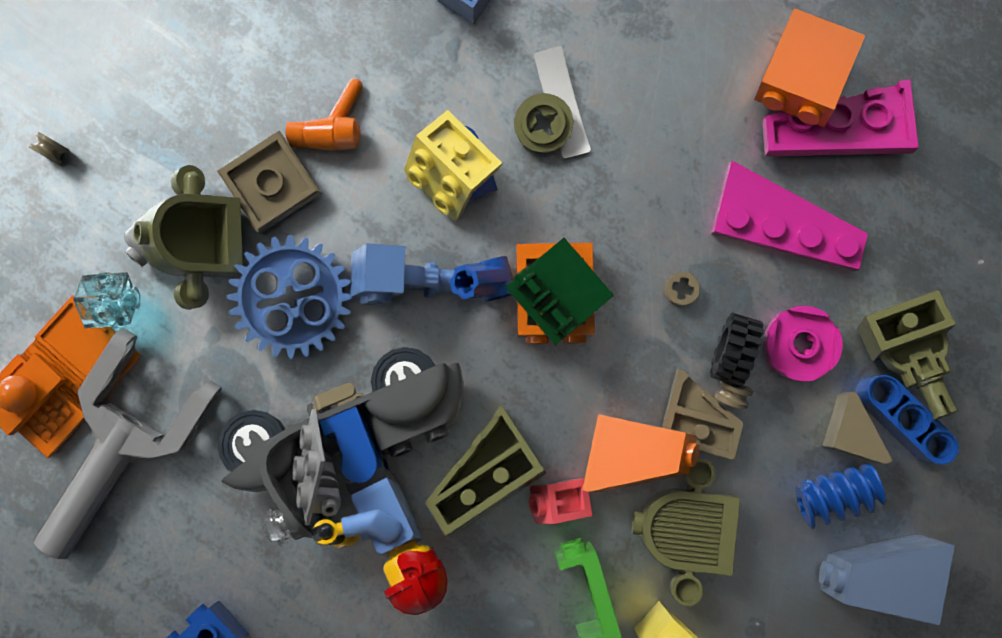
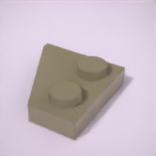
[661,369,744,460]

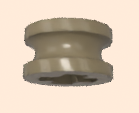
[29,132,69,165]
[664,272,700,306]
[715,381,754,409]

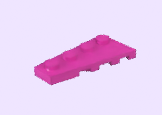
[762,79,919,156]
[711,161,868,271]

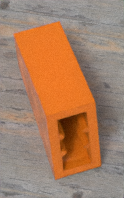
[582,414,699,493]

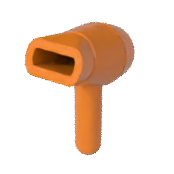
[285,78,363,151]

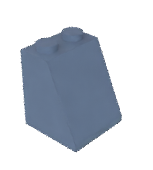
[819,534,955,625]

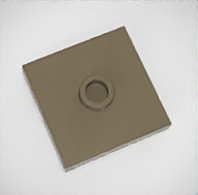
[217,130,322,234]

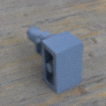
[350,243,454,305]

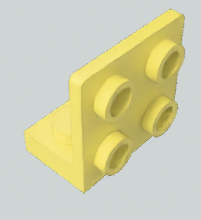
[404,110,502,221]

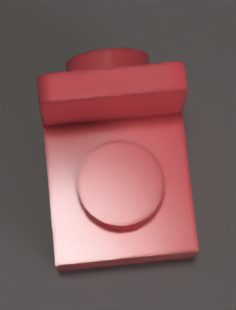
[529,478,593,524]

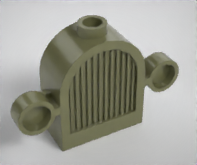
[133,165,243,310]
[632,457,740,607]

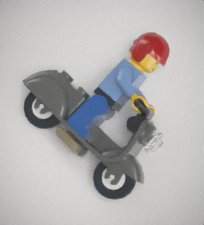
[218,347,464,615]

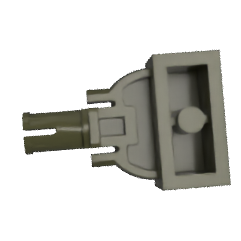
[857,290,959,420]

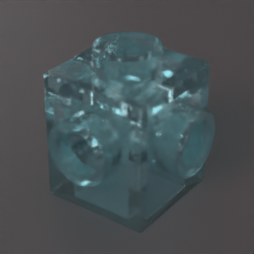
[73,272,140,328]

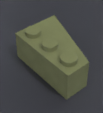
[425,405,547,537]

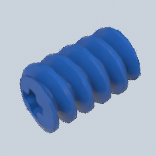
[795,463,886,529]

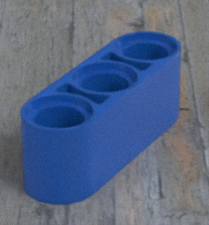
[856,375,959,465]

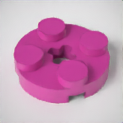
[763,306,843,382]

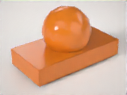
[0,353,67,435]

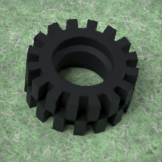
[710,313,764,387]

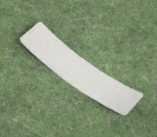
[534,46,591,159]

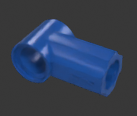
[449,256,513,302]

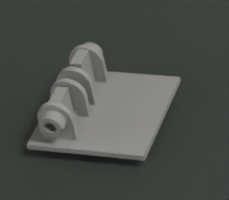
[293,409,341,525]

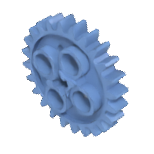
[226,235,352,359]

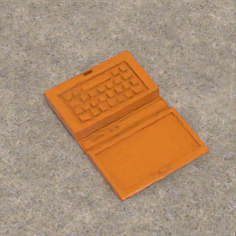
[0,295,142,458]

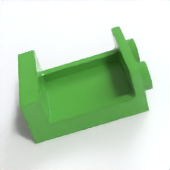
[554,538,622,638]

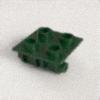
[505,237,614,346]

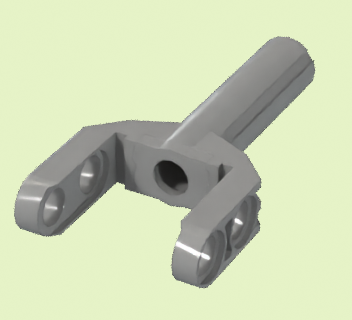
[33,327,222,560]

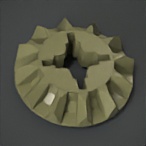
[514,93,574,154]

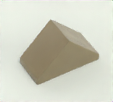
[823,392,893,464]

